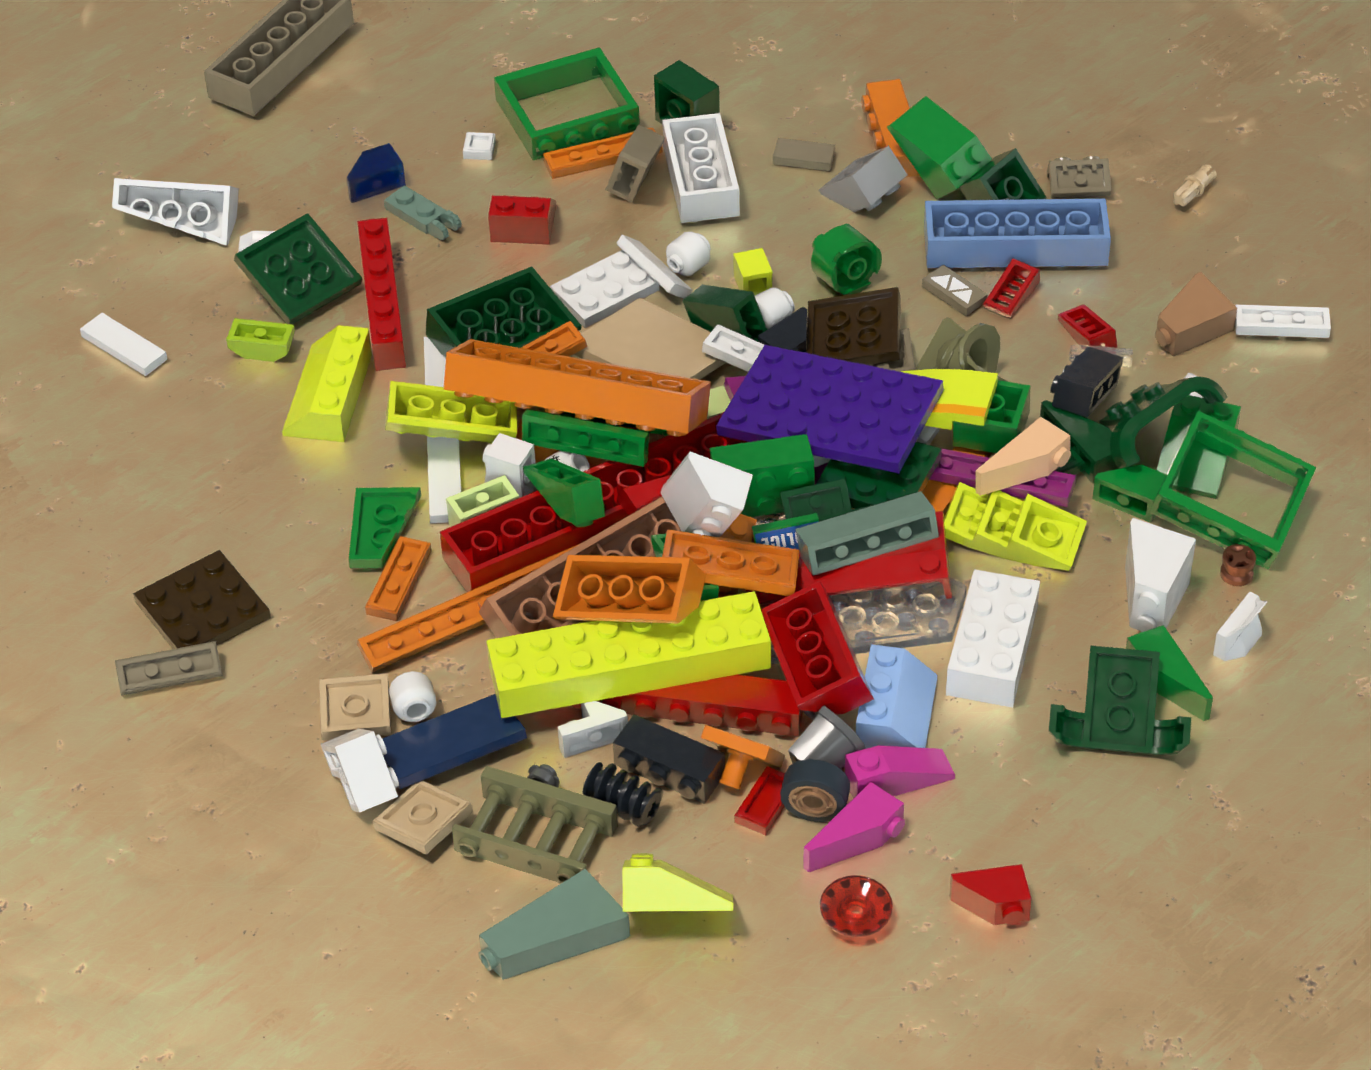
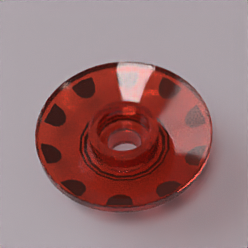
[820,875,893,937]

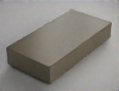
[773,138,835,171]

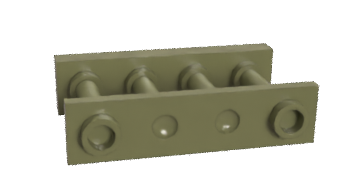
[452,766,618,884]

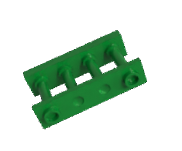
[522,409,668,467]

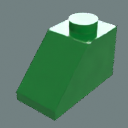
[1092,464,1166,523]

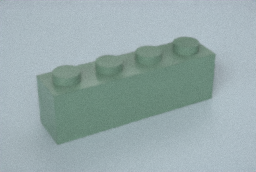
[795,491,939,576]

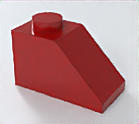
[949,864,1032,925]

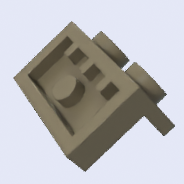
[1046,156,1111,198]

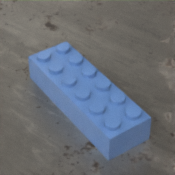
[924,198,1111,268]

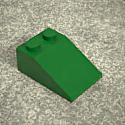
[887,96,992,199]
[1156,395,1241,499]

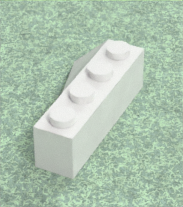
[112,178,239,246]

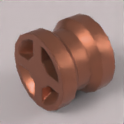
[1220,544,1256,586]

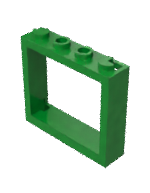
[494,47,640,160]
[1149,411,1316,570]

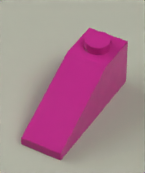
[845,745,955,799]
[803,782,905,872]

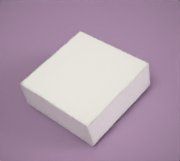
[463,132,496,160]

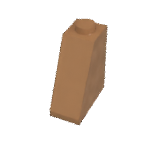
[1155,272,1237,357]

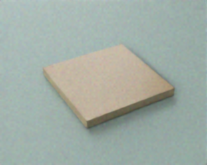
[573,298,726,380]

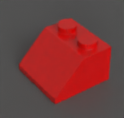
[488,195,556,245]

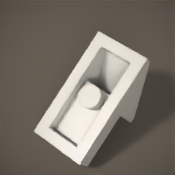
[558,701,628,758]

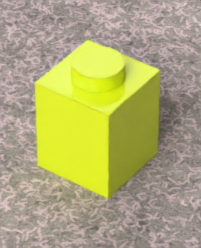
[733,248,772,295]

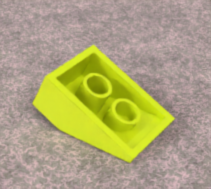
[622,853,733,912]

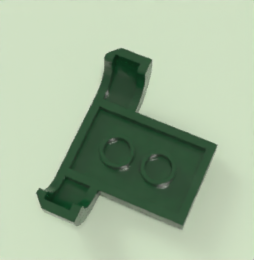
[1099,377,1227,468]
[1049,645,1192,755]

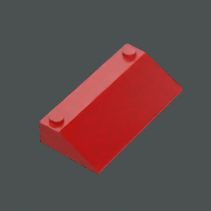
[746,511,952,604]

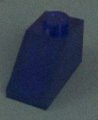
[347,143,406,203]

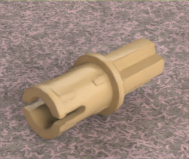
[1173,164,1216,207]

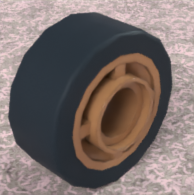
[780,759,850,822]

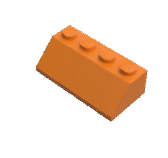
[553,555,706,624]

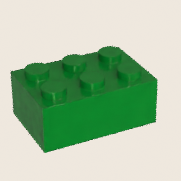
[710,434,815,517]

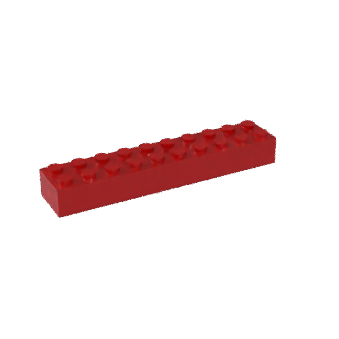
[440,412,748,592]

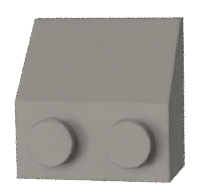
[819,146,907,212]

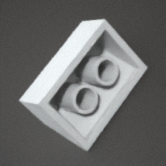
[661,452,753,537]

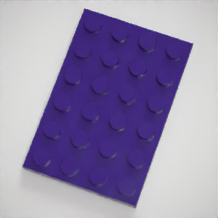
[716,345,944,473]

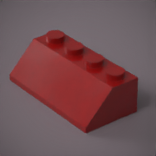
[761,580,874,714]

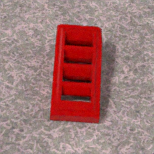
[983,259,1040,318]
[1058,304,1117,353]
[617,475,671,516]

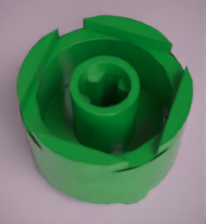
[811,224,882,295]

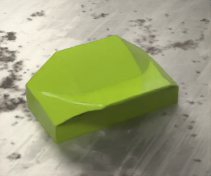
[226,318,295,362]

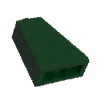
[682,284,767,342]

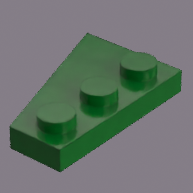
[348,487,421,568]

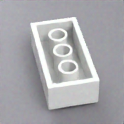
[662,113,740,223]
[946,569,1040,708]

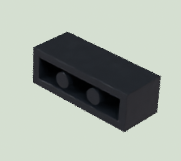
[1050,346,1124,417]
[613,714,725,804]

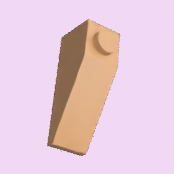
[976,417,1071,496]

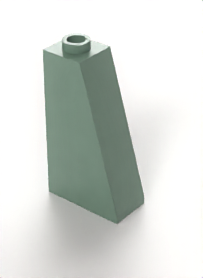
[478,869,630,980]

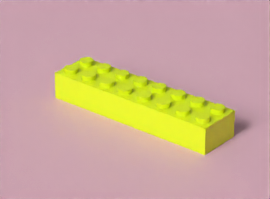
[486,591,771,718]

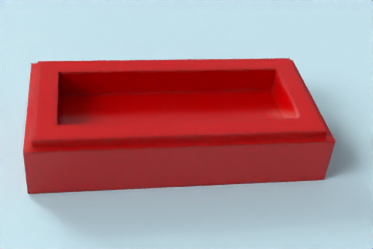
[734,766,785,836]

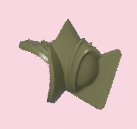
[916,318,1008,382]

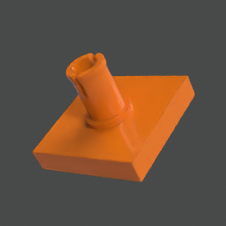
[701,725,785,790]

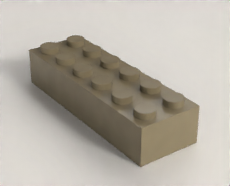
[204,0,354,116]

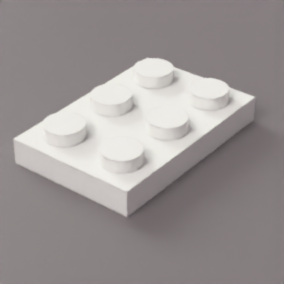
[550,250,659,328]

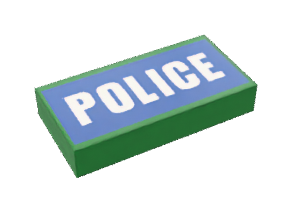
[752,513,819,550]

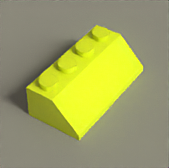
[282,325,372,442]
[385,381,517,444]

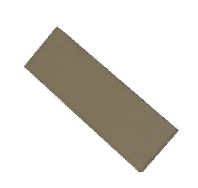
[115,641,222,696]

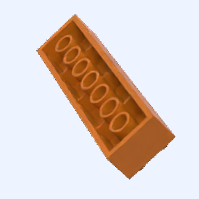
[444,339,711,436]

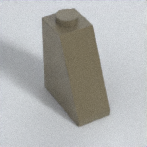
[606,125,665,203]

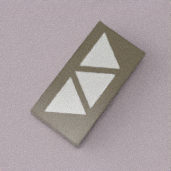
[922,265,988,316]

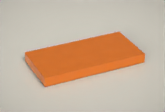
[662,530,800,596]

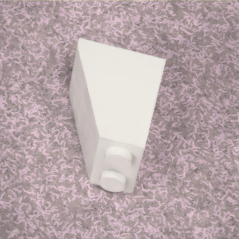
[1125,518,1196,632]

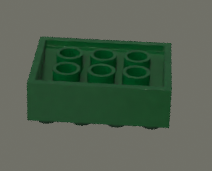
[426,266,582,357]

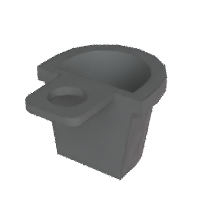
[788,706,866,769]

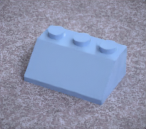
[856,644,938,749]

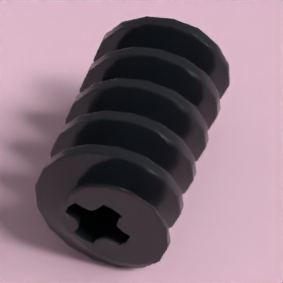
[582,762,663,826]

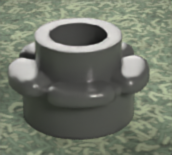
[527,764,560,787]

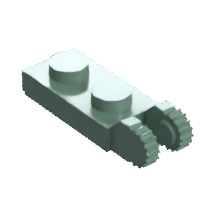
[384,185,462,241]

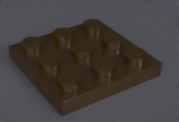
[806,287,901,365]
[133,550,271,649]

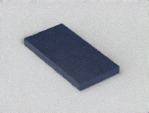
[382,694,527,789]

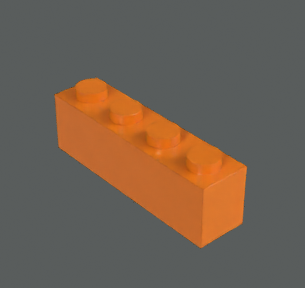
[861,79,920,177]

